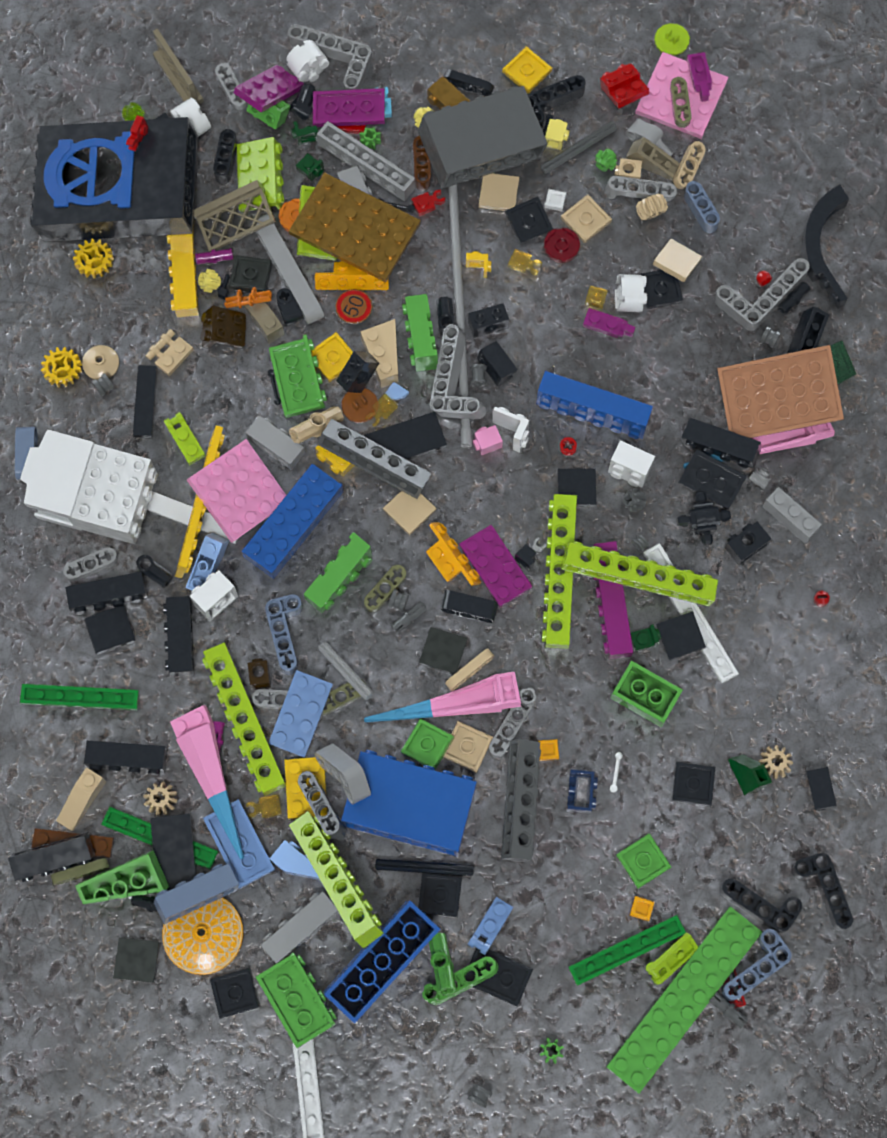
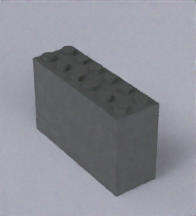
[418,86,548,189]

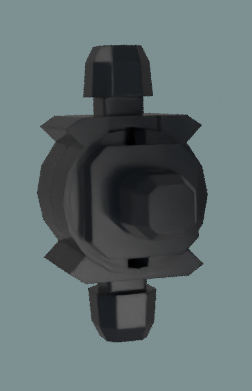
[677,492,731,546]

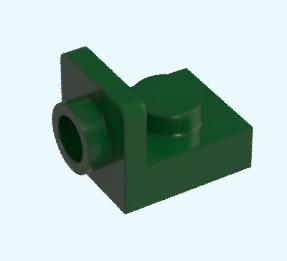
[291,121,318,146]
[296,153,324,181]
[630,624,661,653]

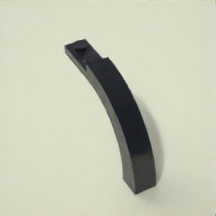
[802,184,849,309]

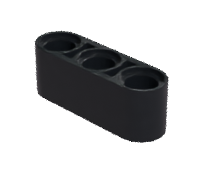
[213,129,238,184]
[440,590,498,623]

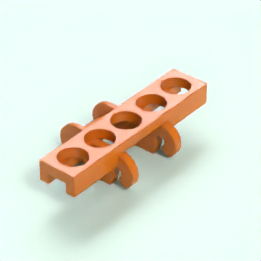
[224,287,272,308]

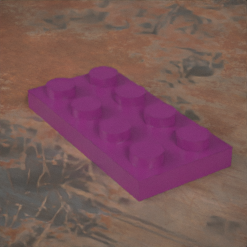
[233,65,304,113]
[313,88,385,127]
[459,525,532,608]

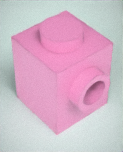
[472,425,503,456]

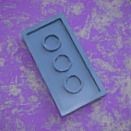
[268,670,333,758]
[203,799,275,889]

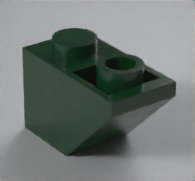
[728,755,773,796]

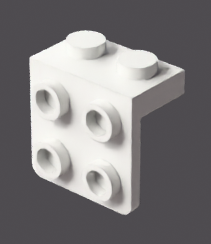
[493,407,530,453]

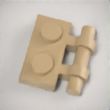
[145,329,194,376]

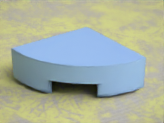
[383,382,409,401]

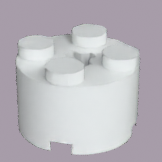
[286,40,329,83]
[170,97,211,137]
[615,274,647,312]

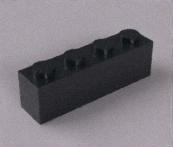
[787,306,830,354]
[681,418,762,468]
[65,571,148,615]
[163,596,195,677]
[84,740,168,775]
[8,832,95,882]

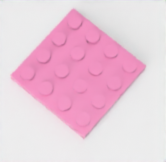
[635,52,729,139]
[187,439,286,543]

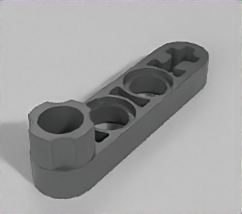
[298,771,347,841]

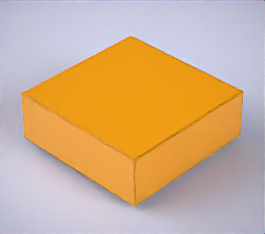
[538,739,559,761]
[629,896,654,922]

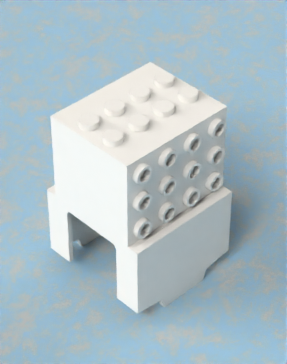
[20,429,158,544]

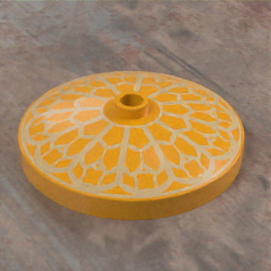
[162,897,244,975]

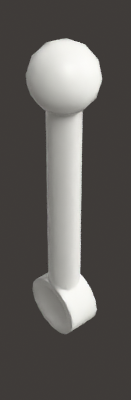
[610,752,623,793]

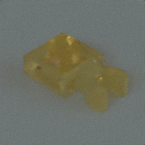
[508,249,542,276]
[365,393,398,427]
[246,795,282,819]

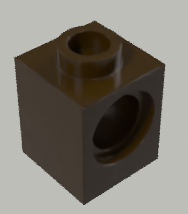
[247,658,271,690]

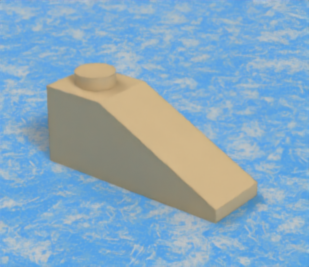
[56,767,106,832]

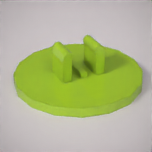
[654,23,690,56]

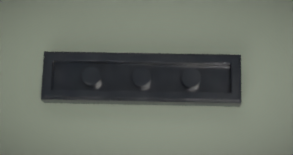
[133,365,157,438]

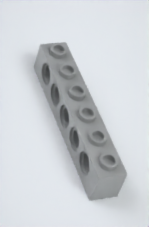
[317,121,415,202]

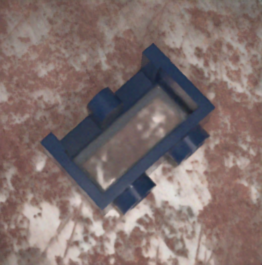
[567,770,598,814]

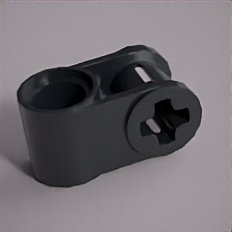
[276,288,304,326]

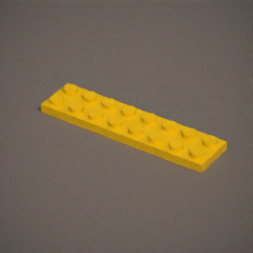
[175,425,225,578]

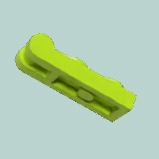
[164,412,206,466]
[645,933,698,985]

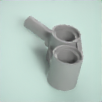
[626,118,673,156]

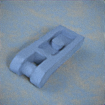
[468,897,513,955]

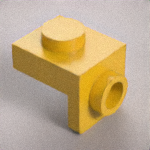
[466,251,492,278]

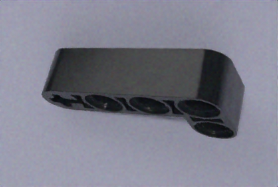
[527,75,586,129]
[791,853,853,931]
[720,879,802,934]

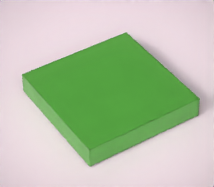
[400,718,454,771]
[616,833,671,889]

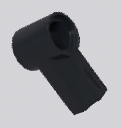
[289,83,316,121]
[436,296,455,335]
[136,555,174,588]

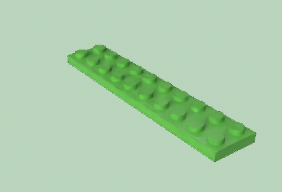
[606,906,762,1094]

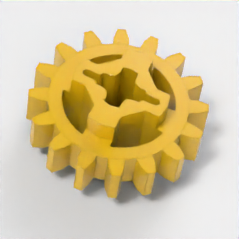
[73,239,114,279]
[41,347,82,387]

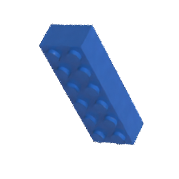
[536,371,653,439]
[241,464,343,579]

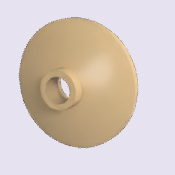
[82,345,119,380]

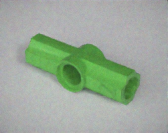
[429,933,456,996]

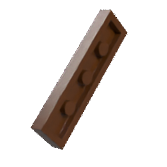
[31,828,114,858]

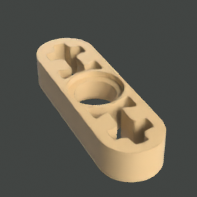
[673,141,705,189]
[445,649,495,691]

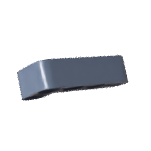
[265,594,303,675]
[722,929,792,1001]

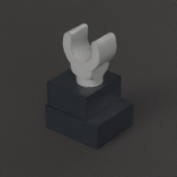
[514,537,547,572]

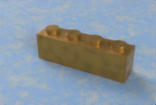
[427,76,470,110]

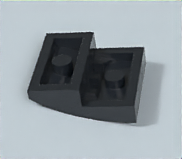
[84,606,135,655]

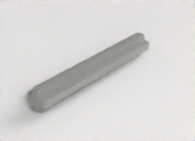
[318,642,373,700]

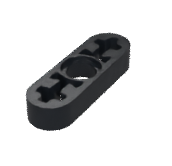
[444,69,494,97]

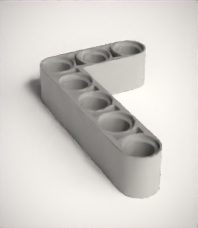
[288,24,372,90]
[715,258,809,331]
[430,324,486,419]

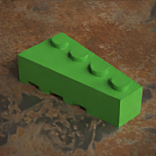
[402,294,438,372]
[304,532,372,613]
[75,850,169,904]

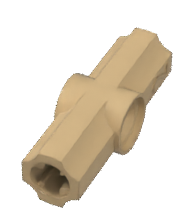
[289,406,344,444]

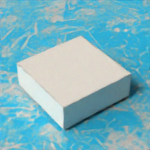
[545,189,566,211]

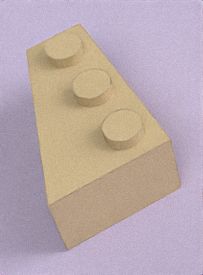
[360,319,399,388]

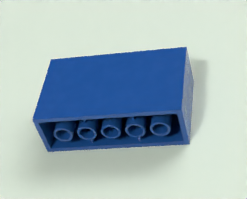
[341,750,477,857]
[323,900,440,1024]

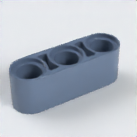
[684,181,720,233]
[15,427,38,480]

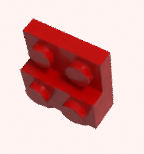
[600,63,650,109]

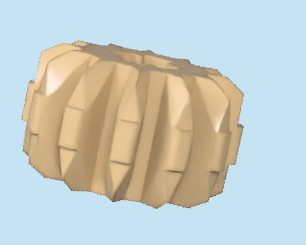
[636,194,668,220]
[759,745,793,779]
[144,782,178,816]

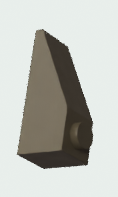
[626,137,680,181]
[244,295,285,344]

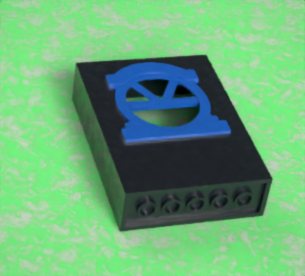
[30,117,198,242]

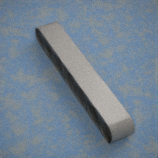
[251,213,325,325]

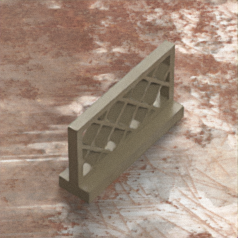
[153,29,204,105]
[193,180,276,252]

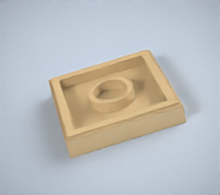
[479,174,519,211]
[561,195,612,244]
[653,239,702,282]
[383,491,436,536]
[443,721,493,773]

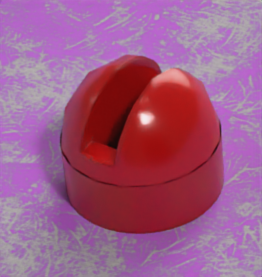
[756,270,773,287]
[813,590,830,607]

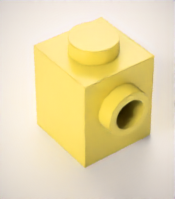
[545,119,570,150]

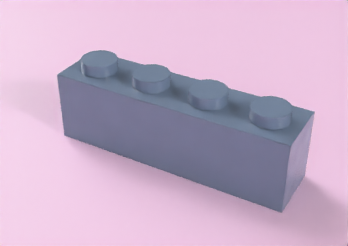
[154,864,239,925]

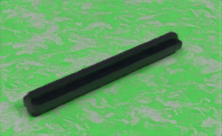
[375,859,474,876]

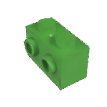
[246,101,290,130]

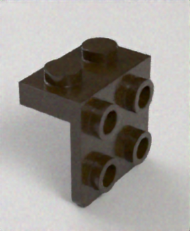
[200,306,246,349]

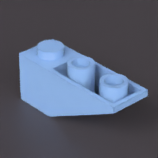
[185,533,229,590]
[269,840,320,880]

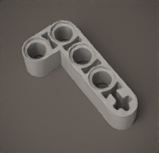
[315,743,371,805]

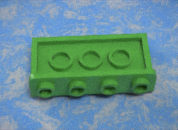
[269,334,327,418]
[256,952,337,1049]

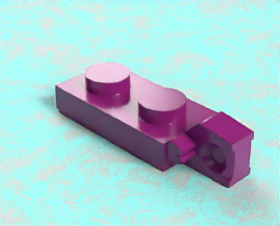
[687,52,712,102]
[583,308,636,338]

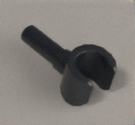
[217,274,230,300]

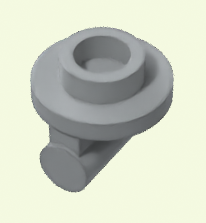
[749,467,771,489]

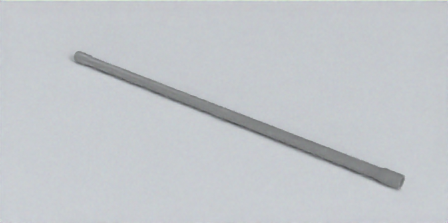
[448,184,472,448]

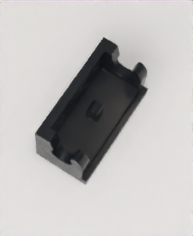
[477,341,518,387]
[806,767,837,811]

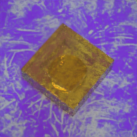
[585,285,608,309]

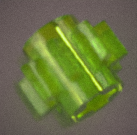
[121,102,144,121]

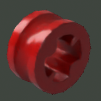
[560,437,577,456]

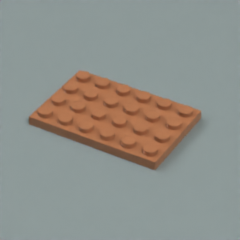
[717,345,844,438]

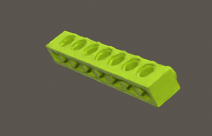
[542,494,577,649]
[561,542,718,607]
[202,642,286,796]
[289,811,384,948]

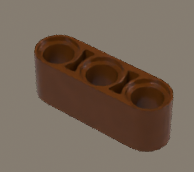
[413,136,431,191]

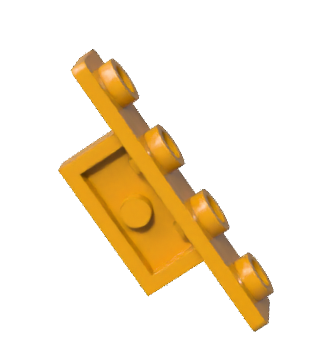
[315,261,389,290]
[426,522,482,586]

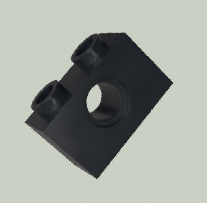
[468,303,509,338]
[336,351,380,393]
[725,521,772,566]

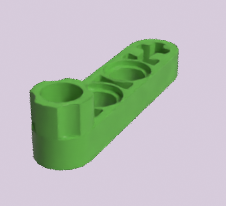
[422,957,498,1005]

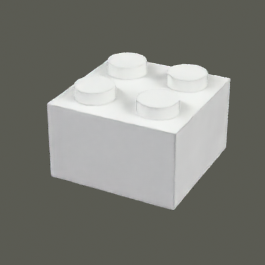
[608,440,655,488]
[190,570,238,622]

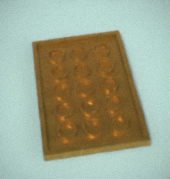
[289,172,421,283]

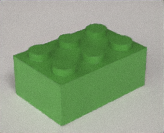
[610,661,683,728]

